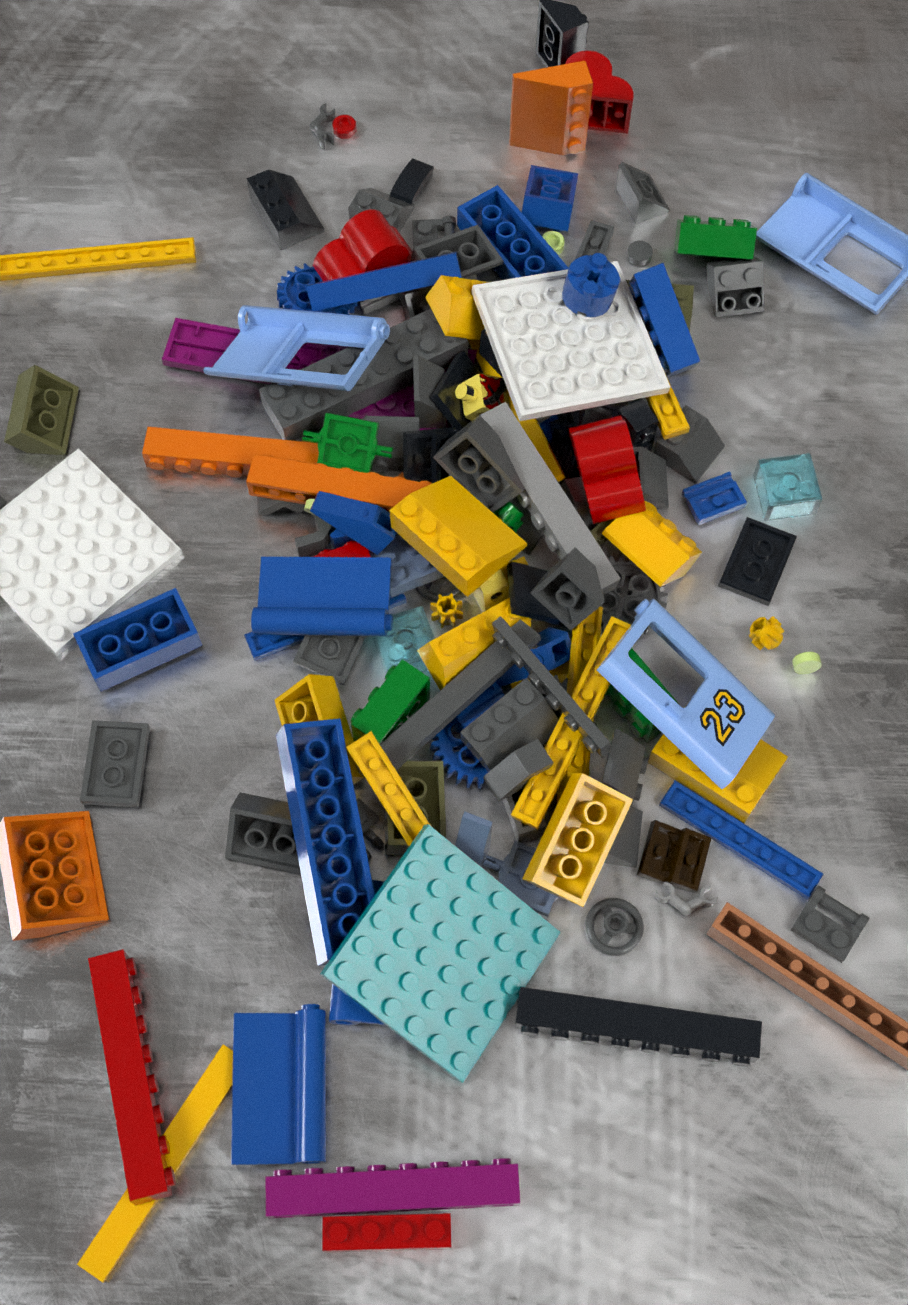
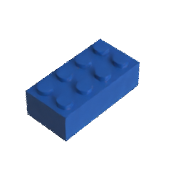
[629,263,700,378]
[73,588,202,692]

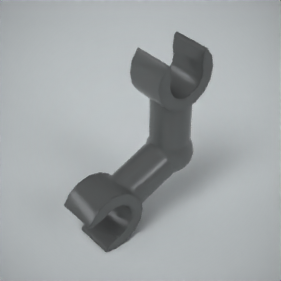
[310,104,335,150]

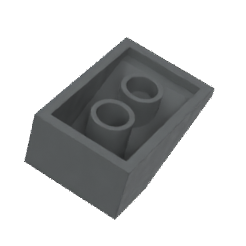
[433,415,524,512]

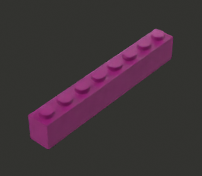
[265,1158,520,1219]

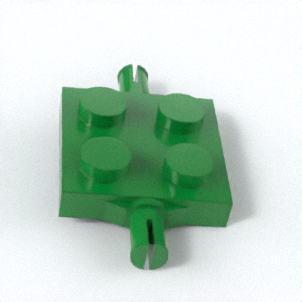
[302,413,393,473]

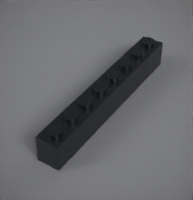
[514,987,762,1067]

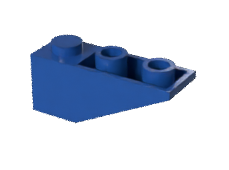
[310,491,397,555]
[496,627,571,687]

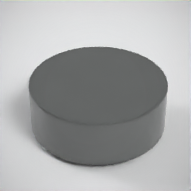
[627,241,653,266]

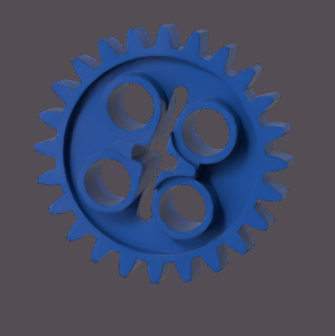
[277,263,358,315]
[429,719,488,789]

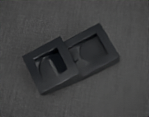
[390,158,434,204]
[550,410,580,447]

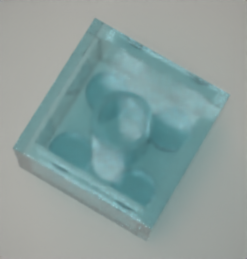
[753,453,823,521]
[372,606,435,674]

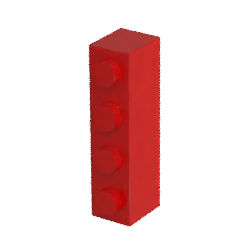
[322,1213,451,1253]

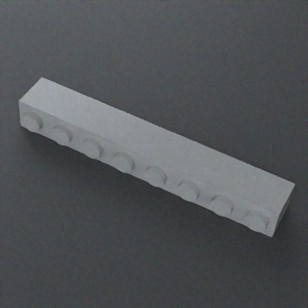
[481,402,621,595]

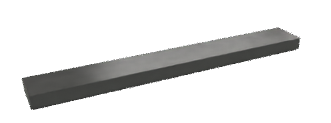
[355,619,541,778]

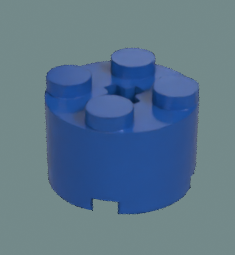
[562,253,620,317]

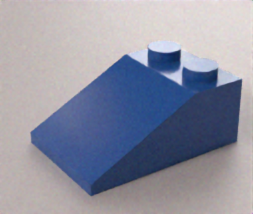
[522,165,578,232]

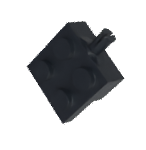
[403,427,459,483]

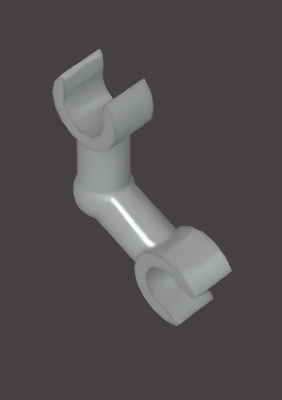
[655,882,718,916]

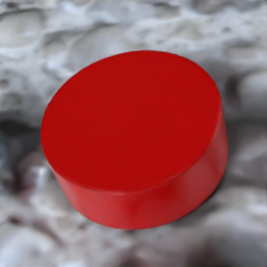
[332,115,357,139]

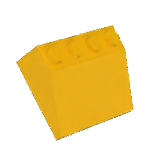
[389,476,527,597]
[648,699,788,824]

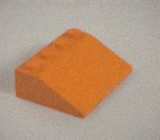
[509,61,593,155]
[0,811,109,941]

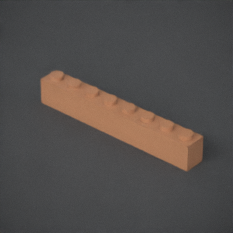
[706,902,908,1070]

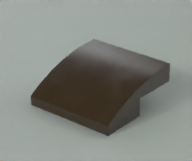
[637,820,711,893]

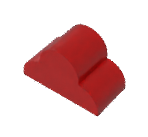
[565,50,634,134]
[313,209,412,281]
[569,415,646,524]

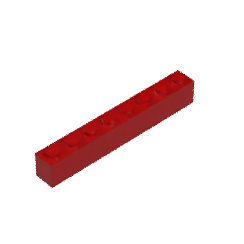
[88,949,176,1206]

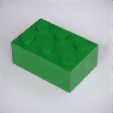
[674,215,757,259]
[605,647,680,743]
[350,659,430,744]

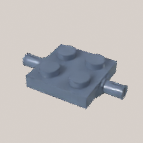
[483,840,558,917]

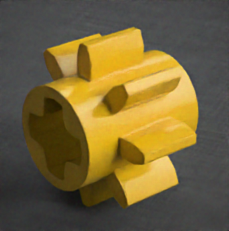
[430,593,463,629]
[749,616,784,650]

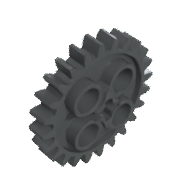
[601,555,668,635]

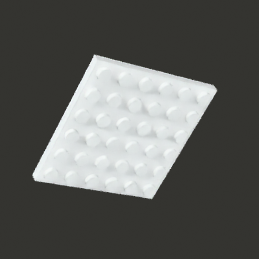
[471,261,670,421]
[0,448,182,657]

